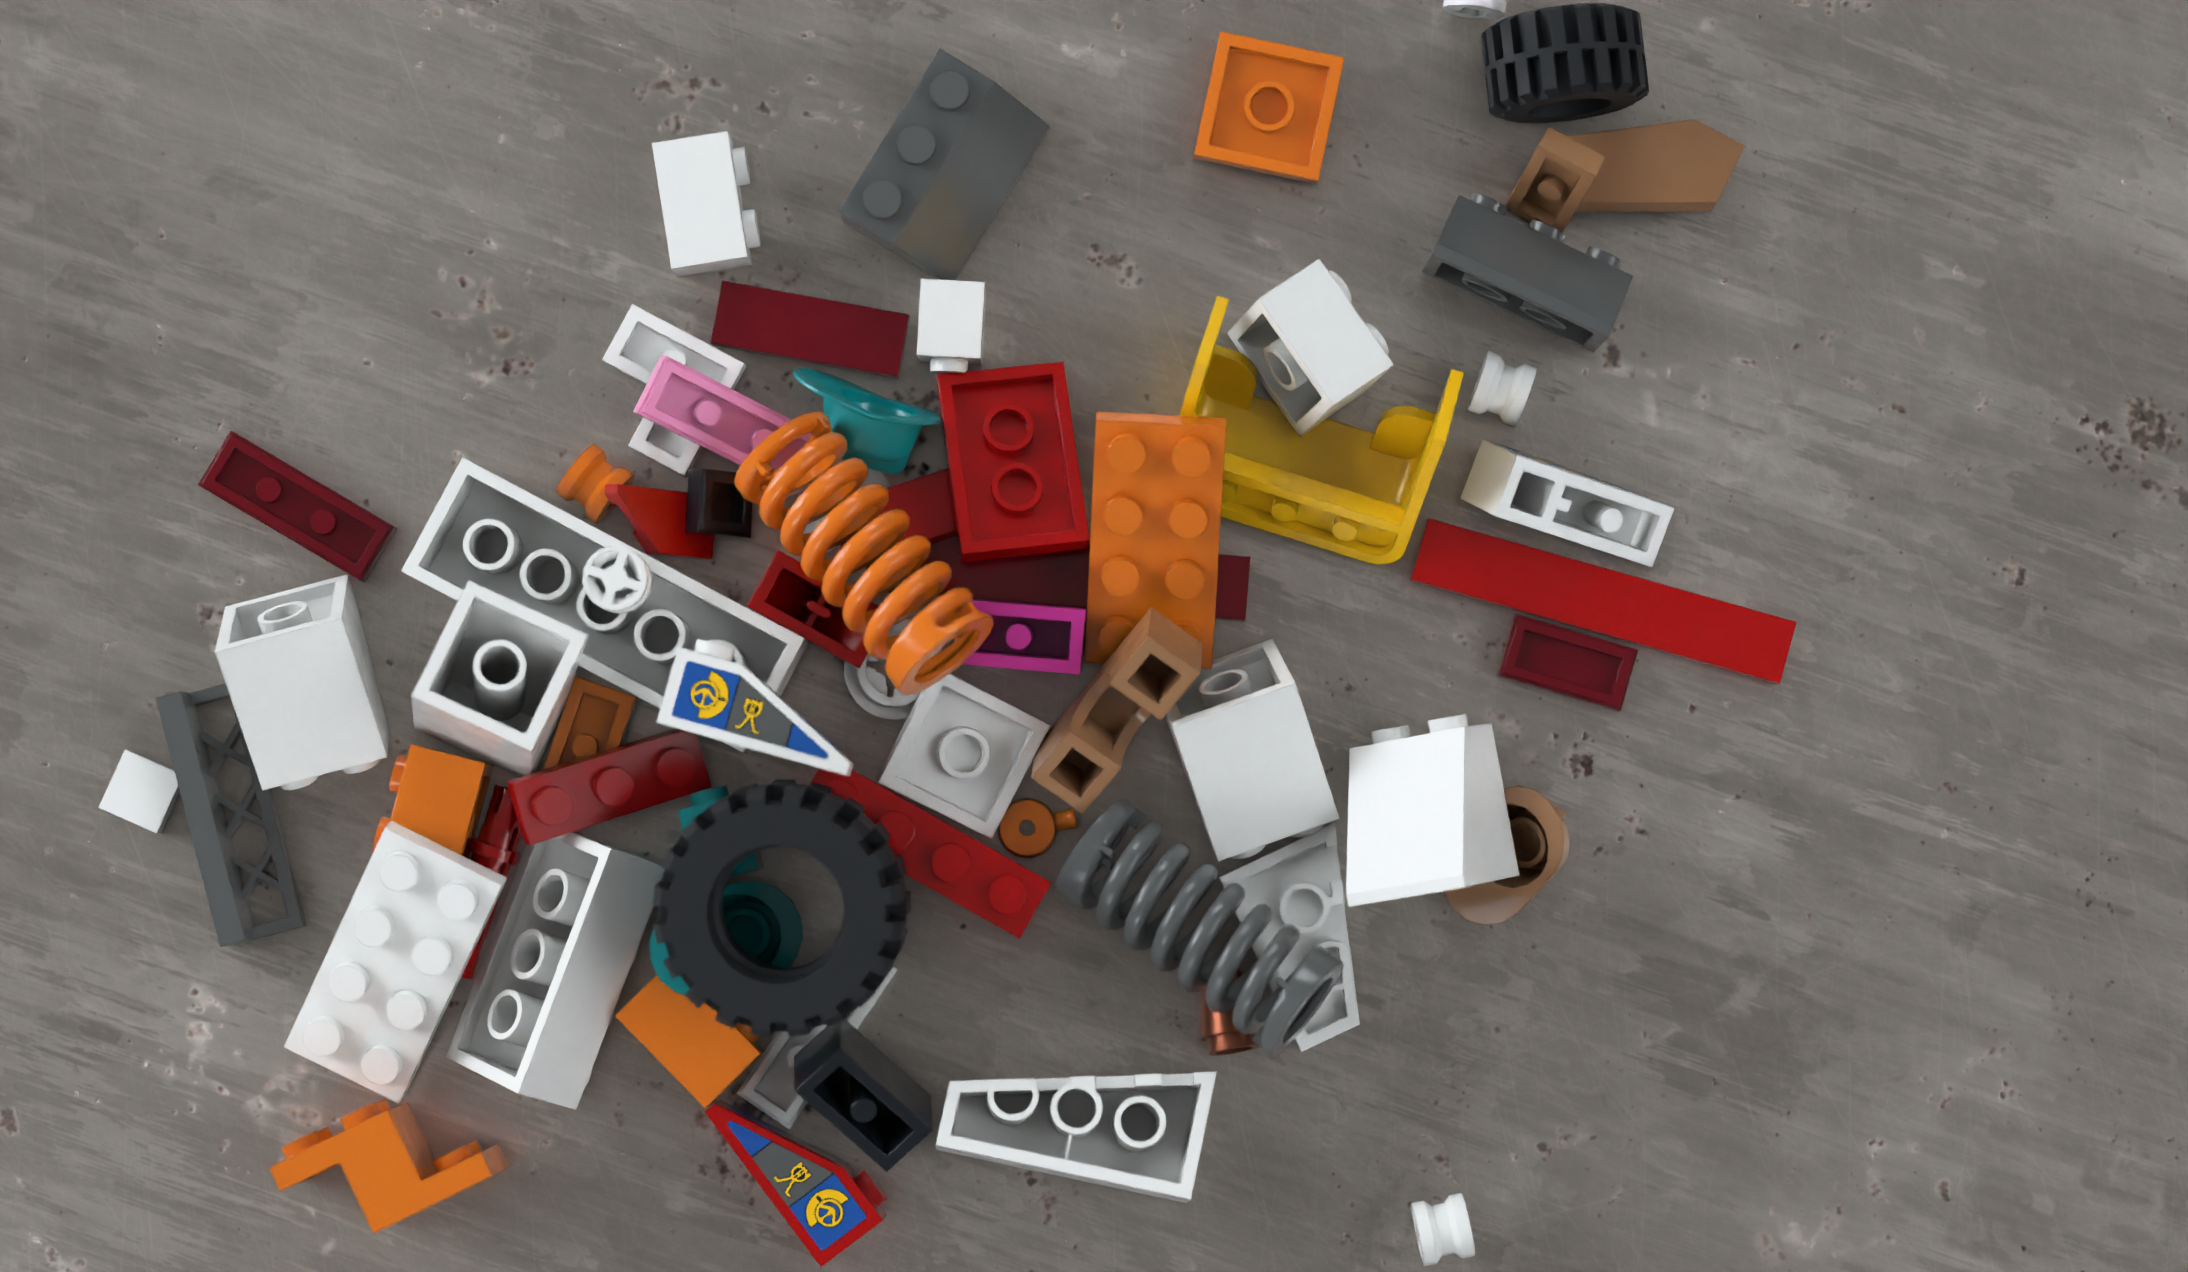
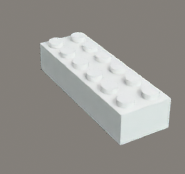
[401,457,809,755]

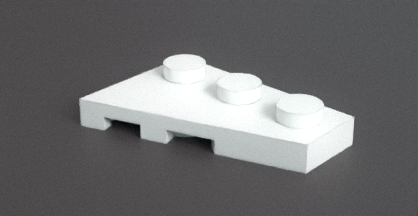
[1218,823,1360,1052]

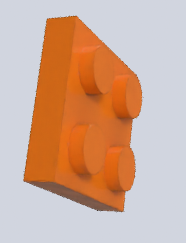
[1193,31,1345,185]

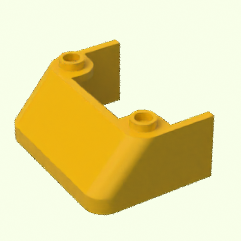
[1179,296,1464,565]

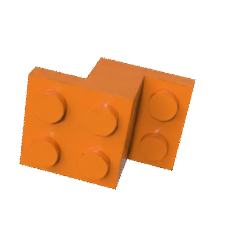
[269,1099,510,1234]

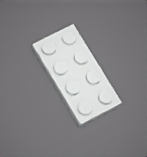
[284,821,507,1104]

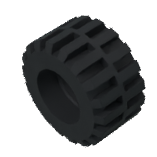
[1481,3,1649,123]

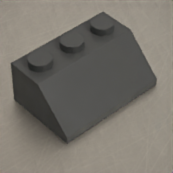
[839,49,1050,280]
[1422,193,1633,353]

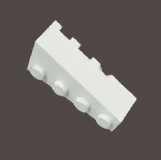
[936,1071,1217,1203]

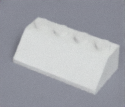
[446,831,664,1110]

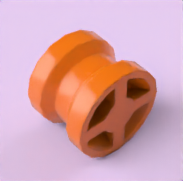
[555,443,635,525]

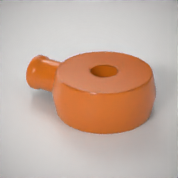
[997,798,1078,858]

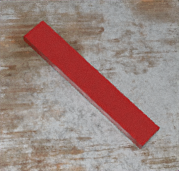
[1410,518,1797,684]

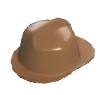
[1443,785,1570,925]

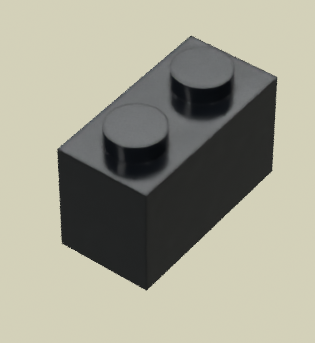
[794,1019,933,1172]

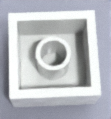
[1227,259,1394,437]

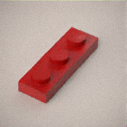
[507,728,711,846]

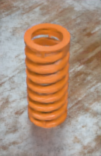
[734,411,994,695]

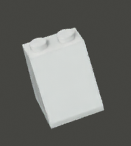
[215,574,390,790]
[411,580,588,777]
[1165,639,1339,861]
[1346,714,1519,907]

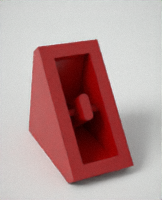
[746,550,879,669]

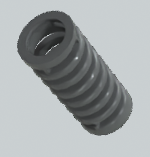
[1054,799,1343,1057]

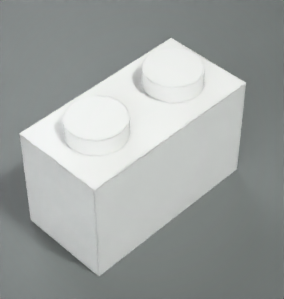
[652,131,761,277]

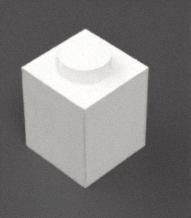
[916,279,986,374]

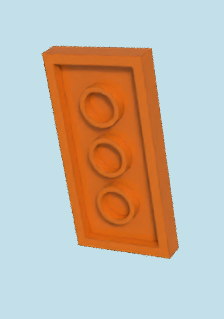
[1085,411,1226,669]

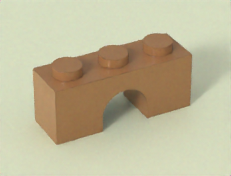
[1031,607,1202,814]

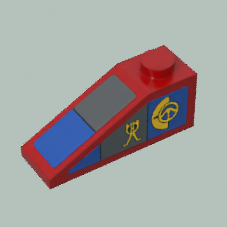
[704,1100,887,1267]

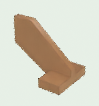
[1505,119,1745,233]

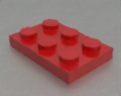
[936,361,1090,563]

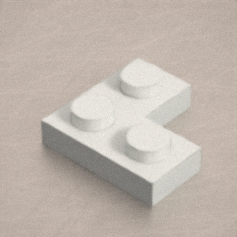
[602,304,746,478]

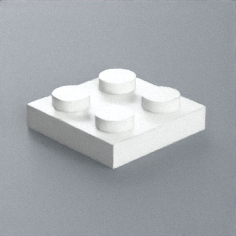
[876,673,1050,839]

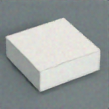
[98,749,180,834]

